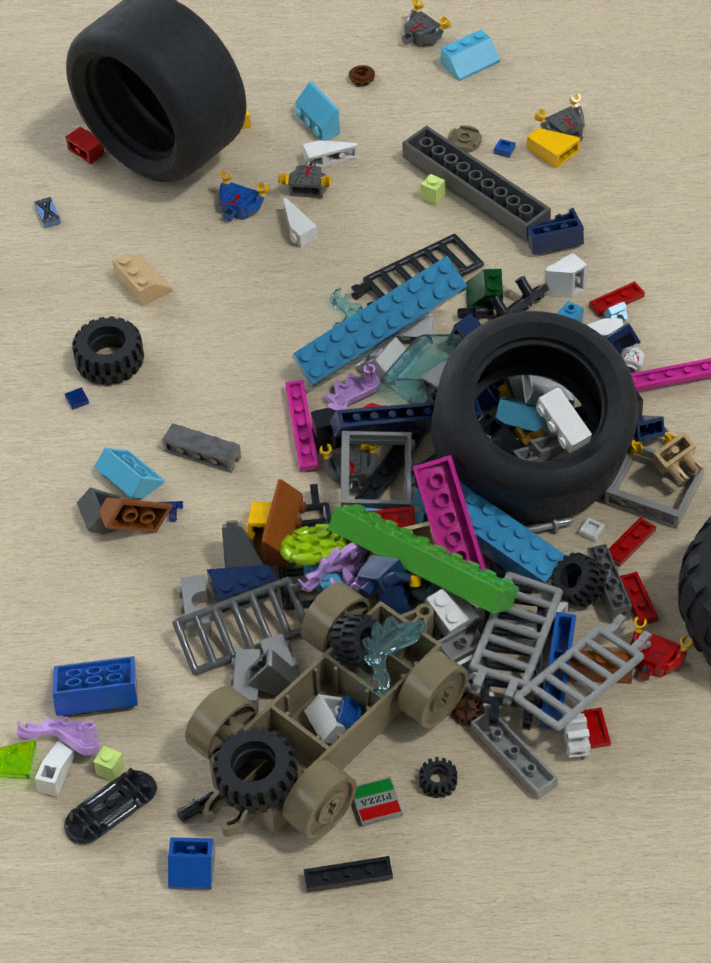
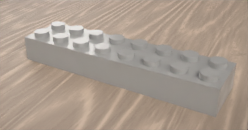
[438,605,521,662]
[471,710,558,799]

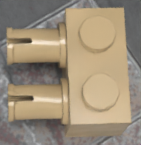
[652,432,704,486]

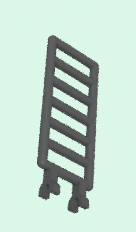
[172,577,308,676]

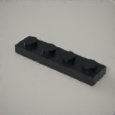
[304,856,393,892]

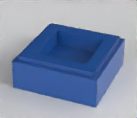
[494,139,516,158]

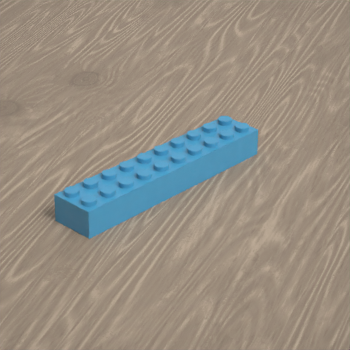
[292,256,467,387]

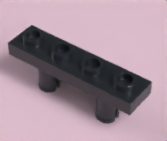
[487,275,549,322]

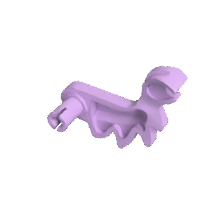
[326,364,381,410]
[297,542,368,592]
[16,716,99,756]

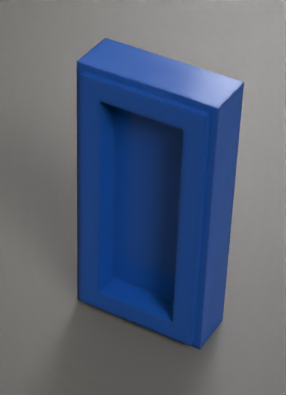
[337,695,362,729]

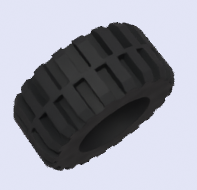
[72,316,144,385]
[213,727,298,814]

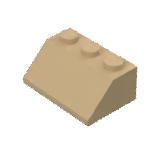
[112,253,173,306]

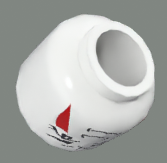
[621,346,645,373]

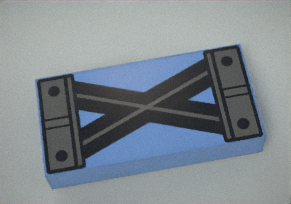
[34,197,61,228]

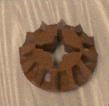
[349,65,375,86]
[452,692,484,726]

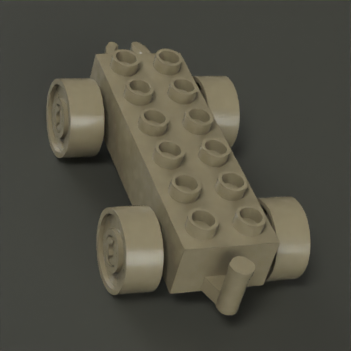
[185,582,469,840]

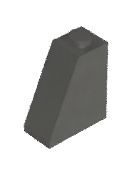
[222,520,265,568]
[247,649,301,696]

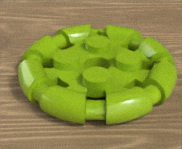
[280,524,351,566]

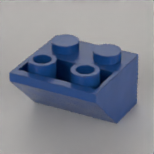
[168,837,215,890]

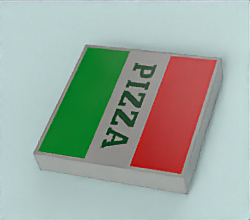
[353,777,403,826]

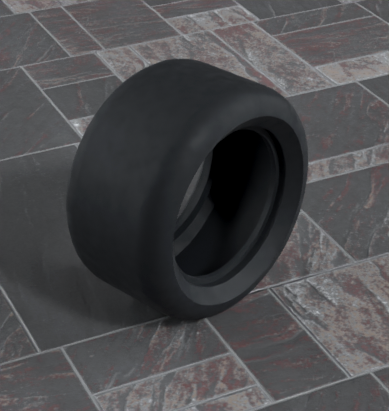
[66,0,247,182]
[431,311,638,524]

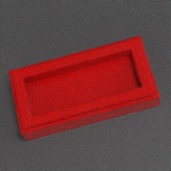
[581,707,611,749]

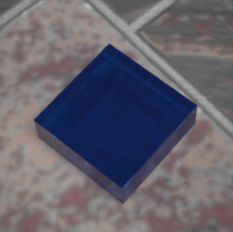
[65,387,89,410]

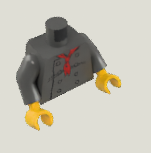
[402,0,451,47]
[534,93,585,142]
[278,161,331,198]
[319,444,378,494]

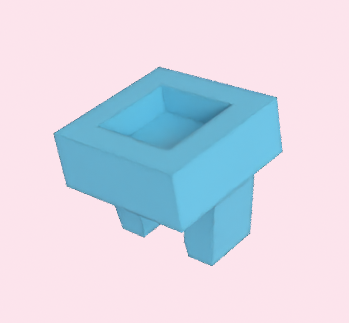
[603,302,628,321]

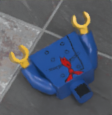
[219,170,270,221]

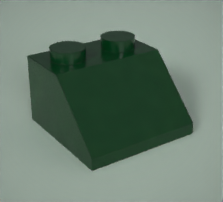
[466,269,503,310]

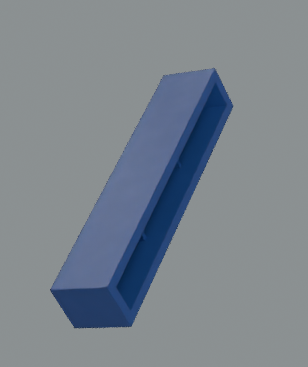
[539,612,576,729]

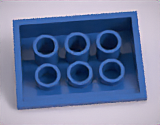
[52,656,138,716]

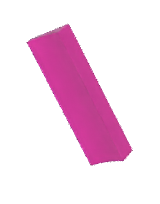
[413,455,487,570]

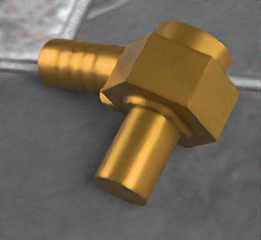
[513,426,548,448]

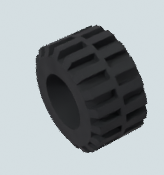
[551,552,606,607]
[331,614,383,667]

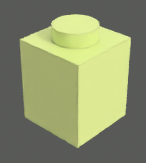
[421,174,445,205]
[93,746,125,781]

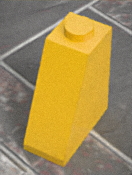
[527,128,580,168]
[248,502,272,558]

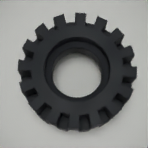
[419,757,457,799]

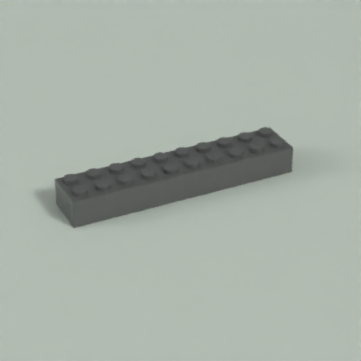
[402,125,551,241]

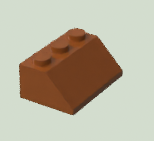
[99,498,173,533]
[570,645,633,684]

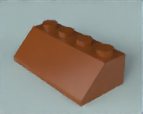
[262,479,306,568]

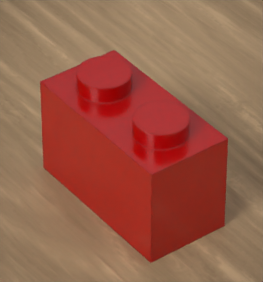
[65,126,105,164]

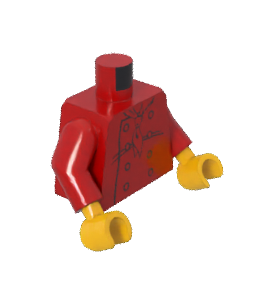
[630,617,694,680]

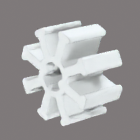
[563,713,591,758]

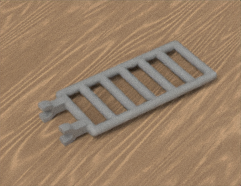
[469,572,563,706]
[513,614,652,731]

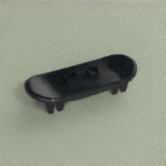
[64,768,157,845]

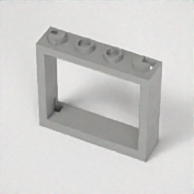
[340,431,415,509]
[605,445,704,529]

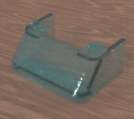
[382,334,462,404]

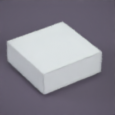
[578,517,605,542]

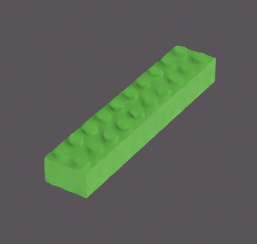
[328,504,519,613]

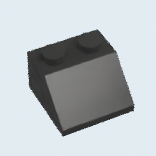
[77,487,120,535]

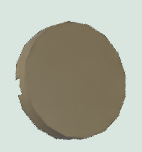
[448,125,482,153]

